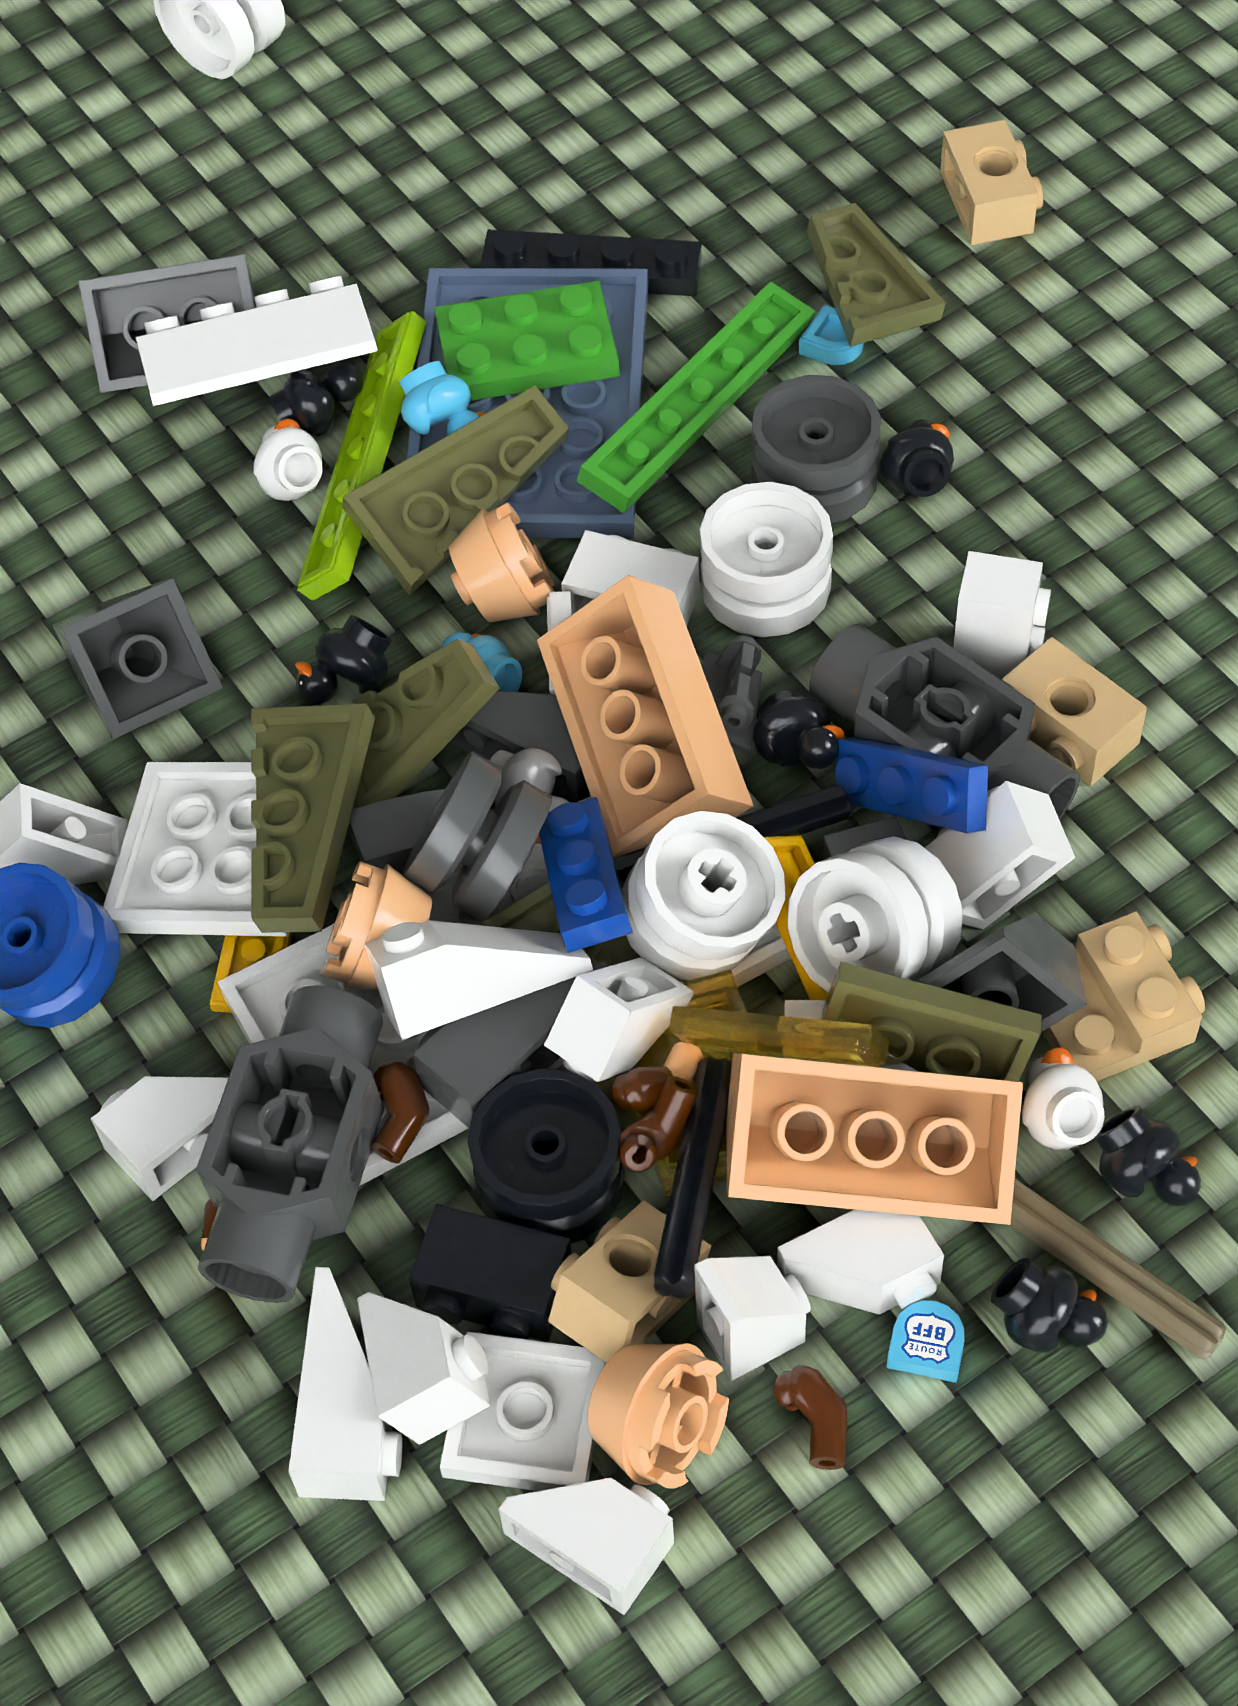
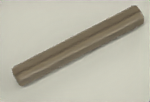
[1010,1178,1226,1359]

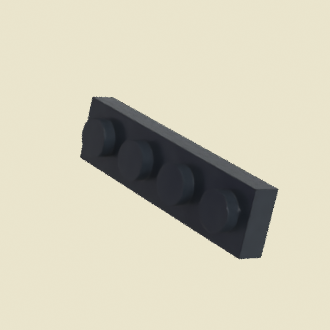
[479,229,702,296]

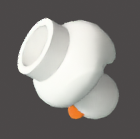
[253,418,322,501]
[1021,1047,1105,1150]

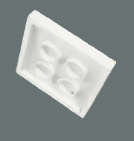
[103,762,288,936]

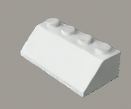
[136,276,378,406]

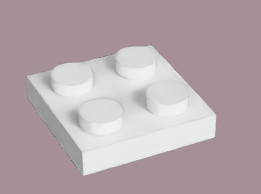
[440,1332,606,1491]

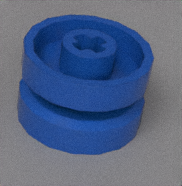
[0,862,121,1028]

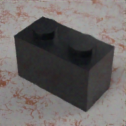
[409,1204,572,1343]

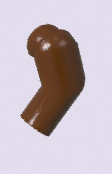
[371,1062,430,1164]
[619,1076,699,1172]
[774,1365,847,1470]

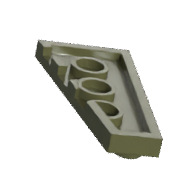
[342,385,569,596]
[251,703,375,933]

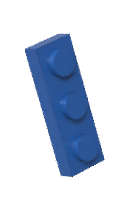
[835,736,988,833]
[539,797,633,953]

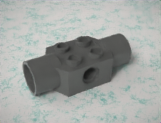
[809,624,1080,820]
[196,986,384,1303]

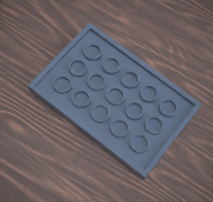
[406,268,648,539]

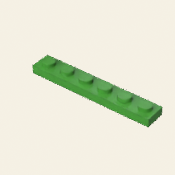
[577,281,816,513]

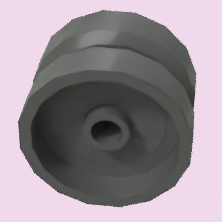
[752,375,881,524]
[402,751,552,921]

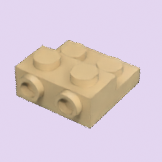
[1042,911,1205,1082]

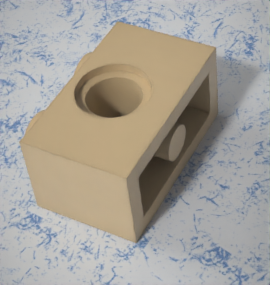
[940,120,1043,245]
[1002,637,1147,787]
[548,1200,711,1363]

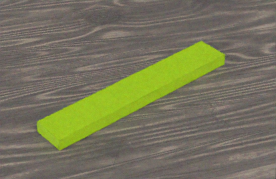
[297,310,427,601]

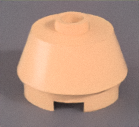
[448,502,555,622]
[321,861,432,990]
[588,1344,729,1489]

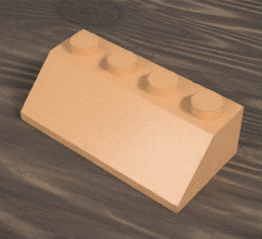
[537,575,754,857]
[726,1053,1023,1225]

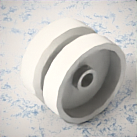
[153,0,285,79]
[700,482,833,637]
[622,811,785,982]
[787,836,963,993]

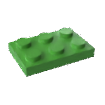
[434,280,620,401]

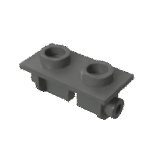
[702,635,762,754]

